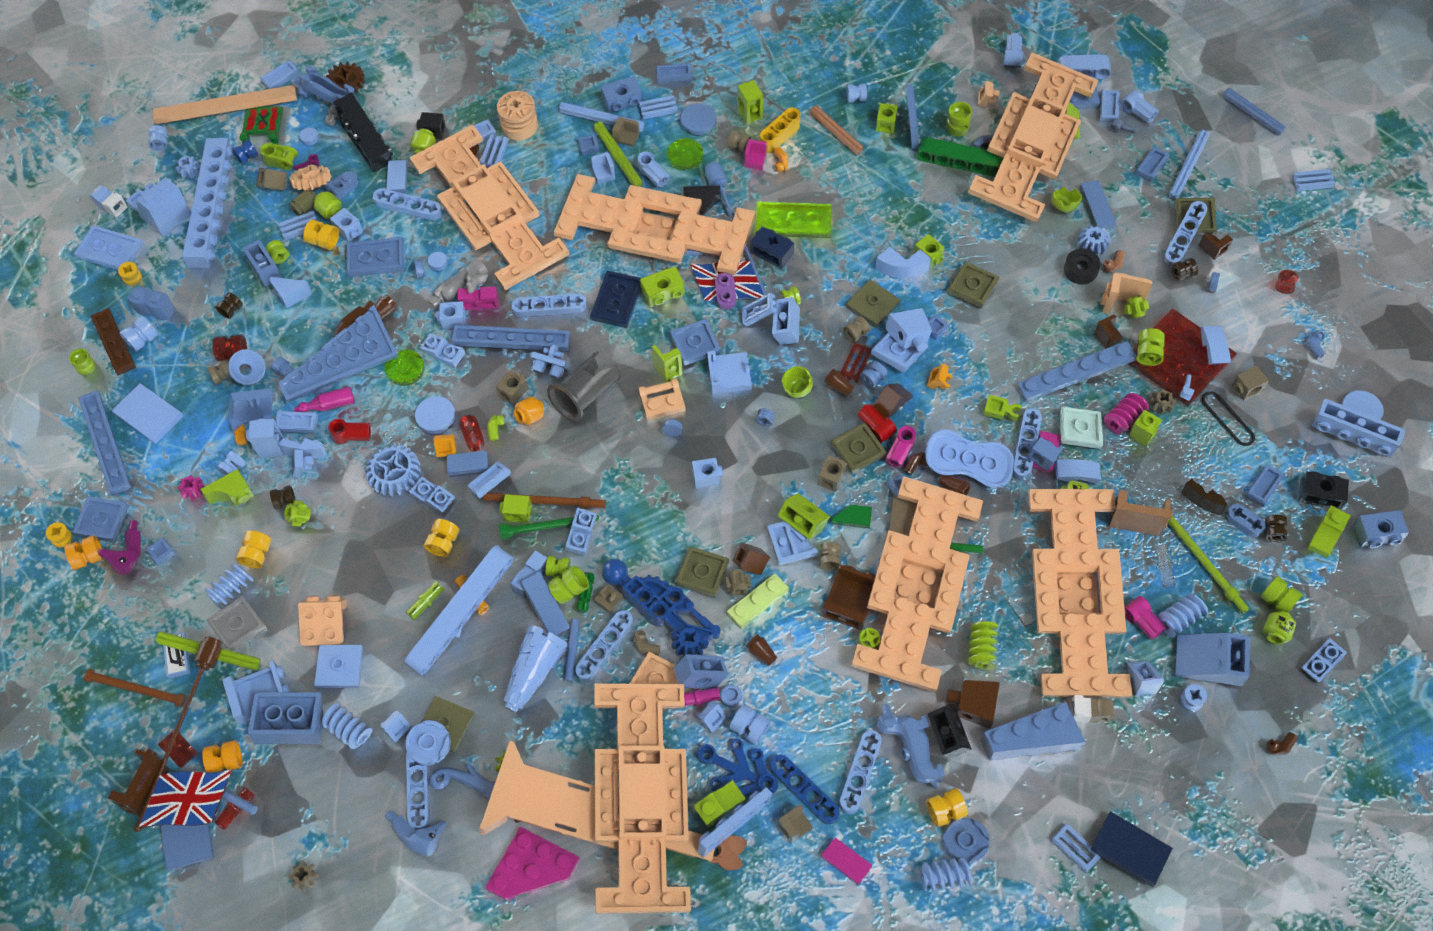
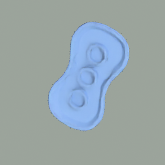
[926,429,1014,488]

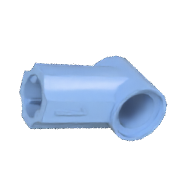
[1003,33,1023,67]
[1120,90,1159,123]
[638,152,670,187]

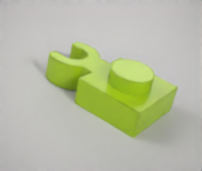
[983,394,1022,421]

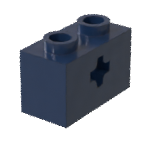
[750,226,794,269]

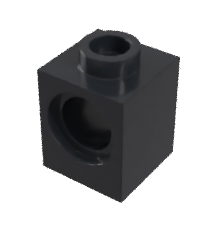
[416,112,446,139]

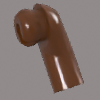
[903,452,928,475]
[1266,732,1298,755]

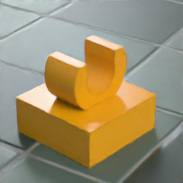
[927,364,952,390]
[433,434,457,457]

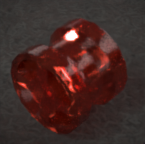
[1275,270,1298,294]

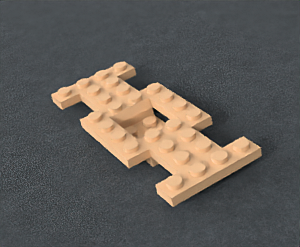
[968,52,1098,223]
[409,125,569,290]
[554,174,755,275]
[851,476,983,693]
[1028,489,1132,698]
[594,684,691,914]

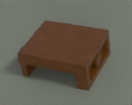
[821,565,875,631]
[108,748,170,817]

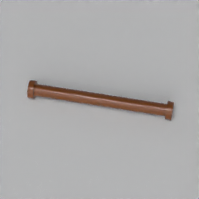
[84,669,186,707]

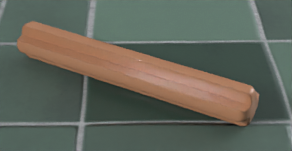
[810,105,863,155]

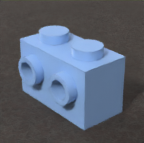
[772,297,800,345]
[246,418,284,458]

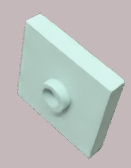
[1060,407,1103,449]

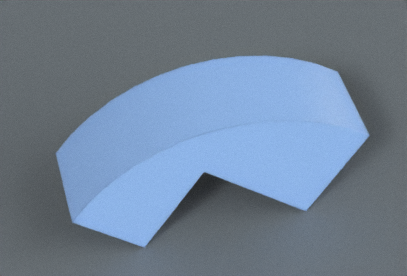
[875,247,931,278]

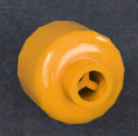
[514,396,544,426]

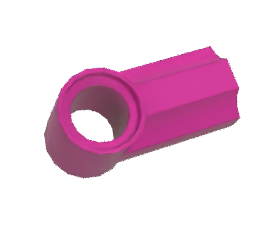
[885,426,916,468]
[1124,596,1166,640]

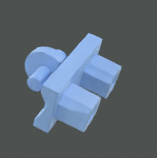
[531,344,570,379]

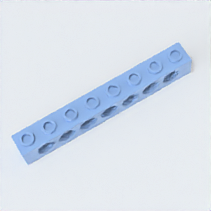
[182,138,234,268]

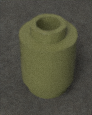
[289,190,316,216]

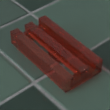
[841,343,872,383]

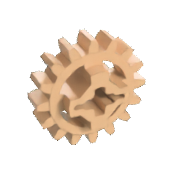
[289,165,331,191]

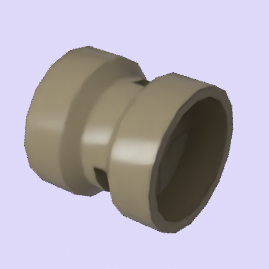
[728,130,752,153]
[843,316,870,343]
[207,360,232,386]
[820,542,841,570]

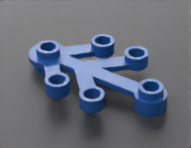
[698,739,778,797]

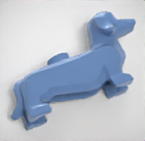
[292,65,357,103]
[877,704,945,789]

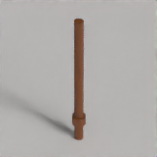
[483,493,606,509]

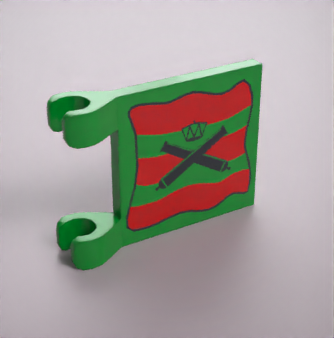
[239,106,283,145]

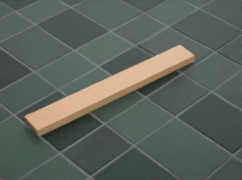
[153,85,297,124]

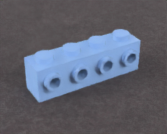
[1311,399,1405,458]

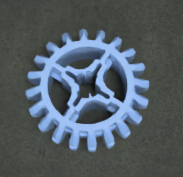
[365,443,421,497]

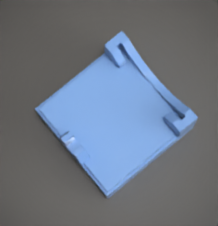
[707,351,752,395]

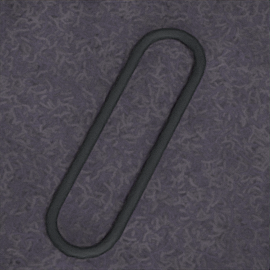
[1202,391,1255,446]

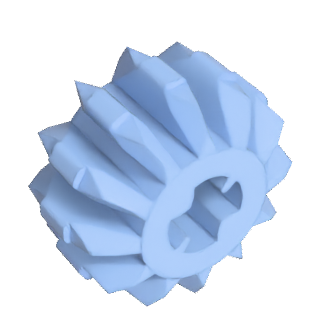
[1077,225,1110,256]

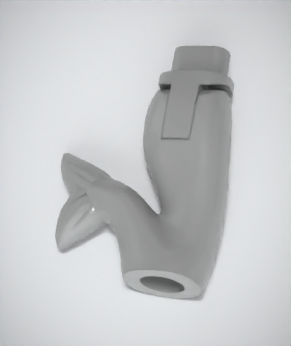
[428,257,489,308]

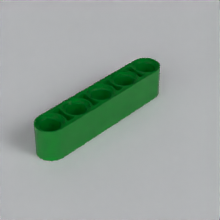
[916,137,1004,177]

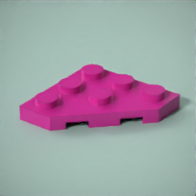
[485,826,581,900]

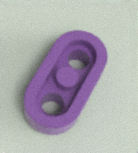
[715,273,736,310]

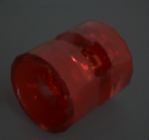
[213,334,247,362]

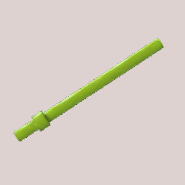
[1168,515,1250,614]

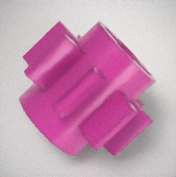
[177,475,205,501]

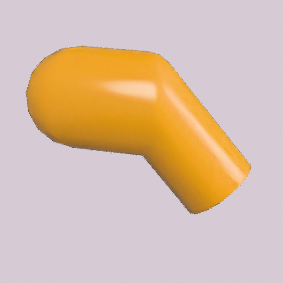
[774,147,788,172]

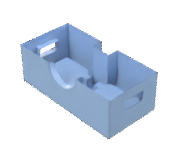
[510,551,547,599]

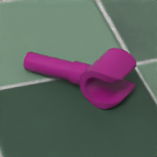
[294,154,319,170]

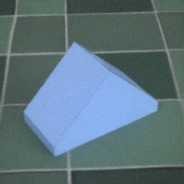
[269,277,312,308]
[1127,661,1163,696]

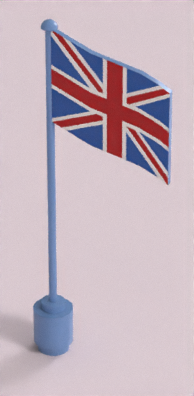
[690,162,767,302]

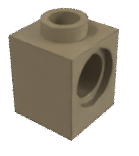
[1232,366,1269,400]
[496,370,528,406]
[818,456,847,492]

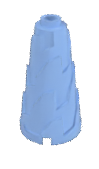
[503,625,568,712]

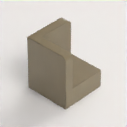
[612,117,640,147]
[256,168,287,190]
[778,804,813,844]

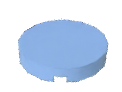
[1341,390,1384,420]
[415,397,456,434]
[405,720,451,766]

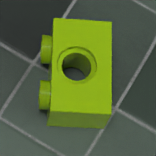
[737,80,763,125]
[640,266,685,307]
[777,493,830,540]

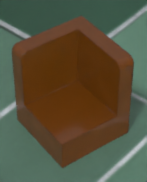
[1198,233,1233,260]
[1094,314,1123,349]
[733,542,770,575]

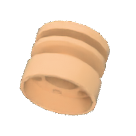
[497,91,538,141]

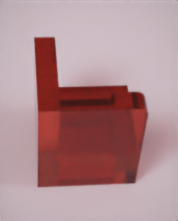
[158,730,198,768]

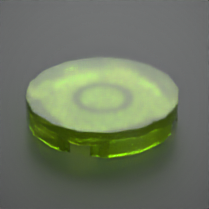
[667,138,703,171]
[385,349,425,386]

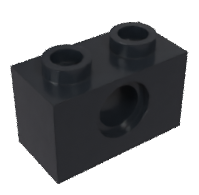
[1299,471,1349,510]
[927,705,972,758]

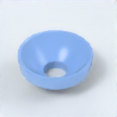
[228,350,266,385]

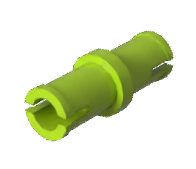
[405,581,445,621]

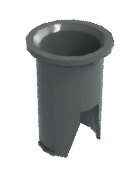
[547,351,621,422]

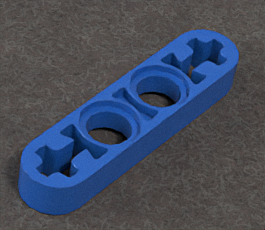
[770,755,839,825]

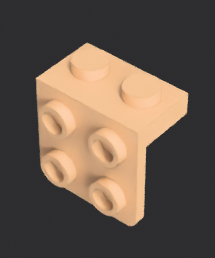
[1100,272,1152,314]
[298,595,347,646]

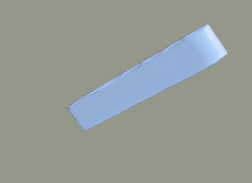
[404,545,514,676]

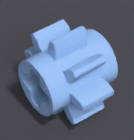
[175,156,200,179]

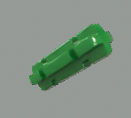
[576,572,595,613]

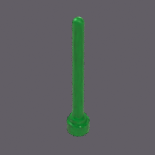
[499,515,599,540]

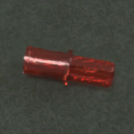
[215,787,255,830]

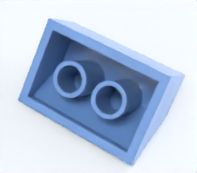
[248,692,323,744]

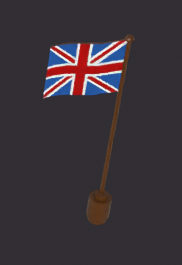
[133,636,233,832]

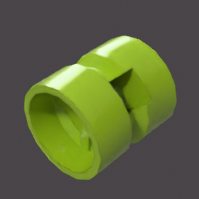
[946,102,972,137]
[1137,328,1165,366]
[548,565,589,604]
[1260,576,1303,613]

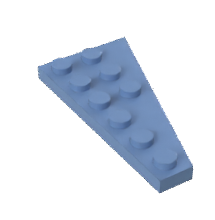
[278,305,398,402]

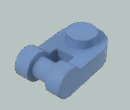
[324,171,359,200]

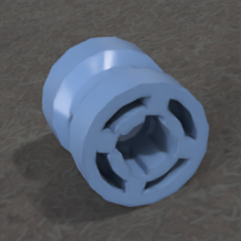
[860,361,888,389]

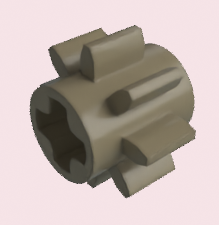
[1149,389,1176,415]
[725,569,751,595]
[288,861,320,892]

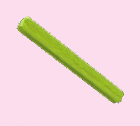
[594,121,643,187]
[155,631,261,671]

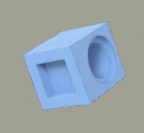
[330,208,363,242]
[436,301,466,330]
[692,458,723,489]

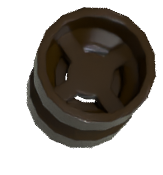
[1171,258,1198,281]
[215,292,243,319]
[270,485,296,510]
[1265,514,1288,542]

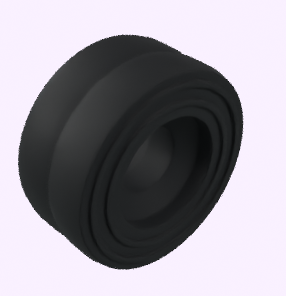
[1064,248,1100,285]

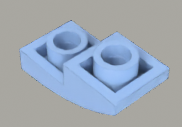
[1201,326,1231,365]
[419,333,466,367]
[279,438,327,459]
[1055,459,1101,484]
[409,476,455,513]
[565,508,597,556]
[1301,638,1347,683]

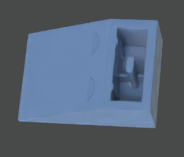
[1175,633,1250,686]

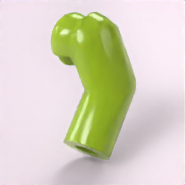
[487,415,505,441]

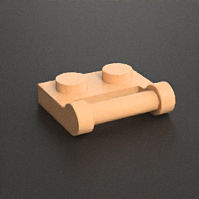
[638,378,686,421]

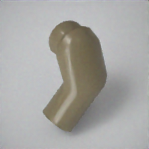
[633,630,661,656]

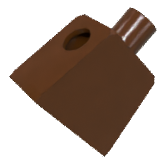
[946,680,1000,729]

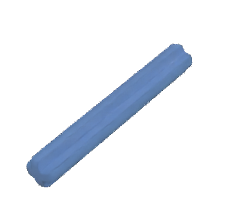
[1223,88,1286,135]

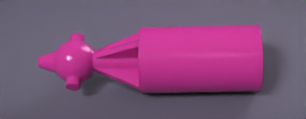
[293,386,355,412]

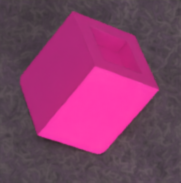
[745,139,767,170]

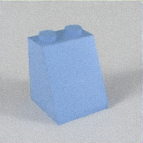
[136,177,191,237]

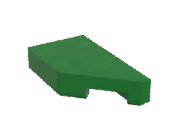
[831,505,872,529]

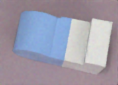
[89,185,128,218]

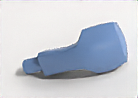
[385,810,447,856]

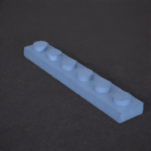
[452,325,571,351]
[1018,341,1137,402]
[78,390,132,496]

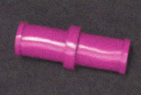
[677,686,720,709]

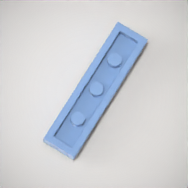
[697,787,772,858]

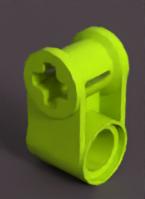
[260,143,298,171]

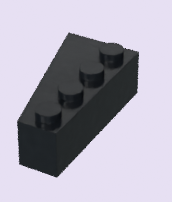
[333,93,393,172]

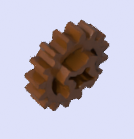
[326,62,365,93]

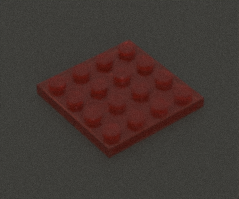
[1128,308,1237,407]

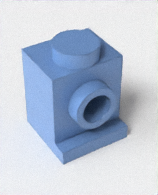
[1027,437,1063,471]

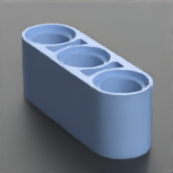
[1058,54,1111,79]

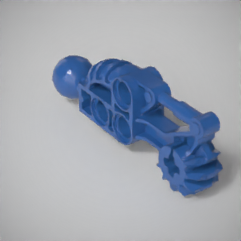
[601,559,721,657]

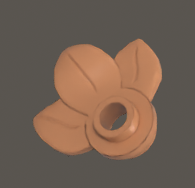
[707,836,747,871]

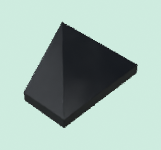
[683,186,721,215]

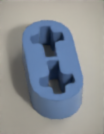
[1226,504,1266,537]

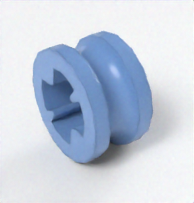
[755,408,775,427]

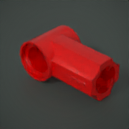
[857,404,897,444]
[328,419,371,444]

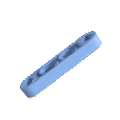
[373,188,442,220]
[1164,201,1207,266]
[511,294,587,317]
[1013,408,1042,481]
[576,610,633,682]
[840,730,882,815]
[406,752,430,830]

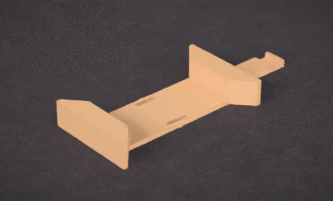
[480,741,715,863]

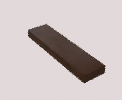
[91,308,136,376]

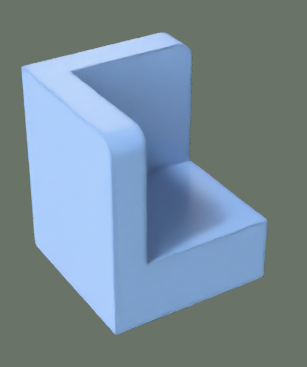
[591,152,615,184]

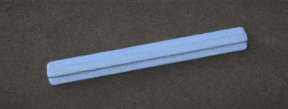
[559,102,644,132]
[1169,130,1209,200]

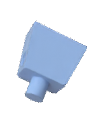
[885,308,931,352]

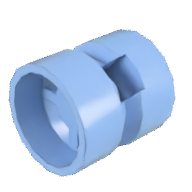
[119,316,158,352]
[730,704,771,745]

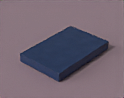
[590,270,641,328]
[1090,811,1173,887]

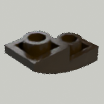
[1181,479,1227,515]

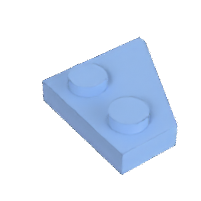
[767,521,818,566]

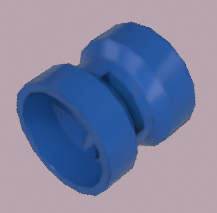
[232,140,258,165]

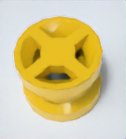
[118,262,142,286]
[46,522,73,548]

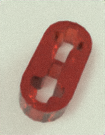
[459,415,485,452]

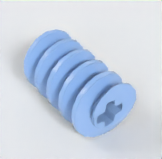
[205,564,254,609]
[1158,593,1208,638]
[322,703,373,749]
[921,857,972,893]

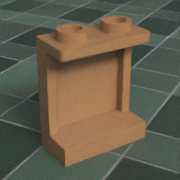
[1109,490,1173,536]

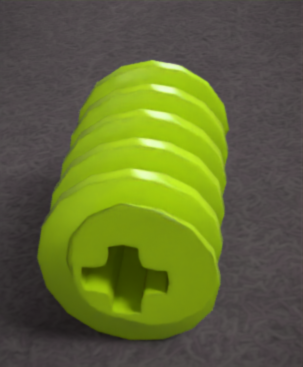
[968,621,998,671]

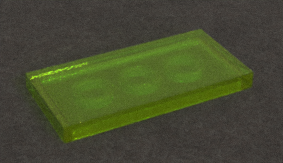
[756,202,832,238]

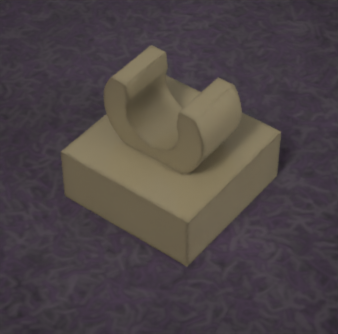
[594,584,624,614]

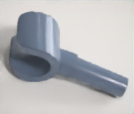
[1109,118,1137,133]

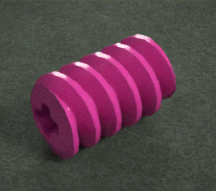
[1104,393,1149,435]

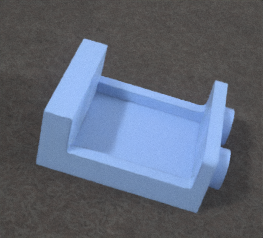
[222,660,290,725]

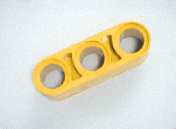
[760,108,801,153]

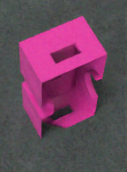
[457,286,499,310]

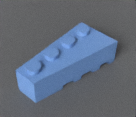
[981,702,1086,761]

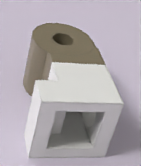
[1070,695,1114,723]

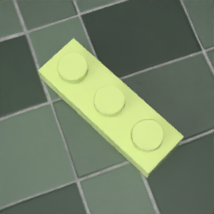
[727,573,789,629]

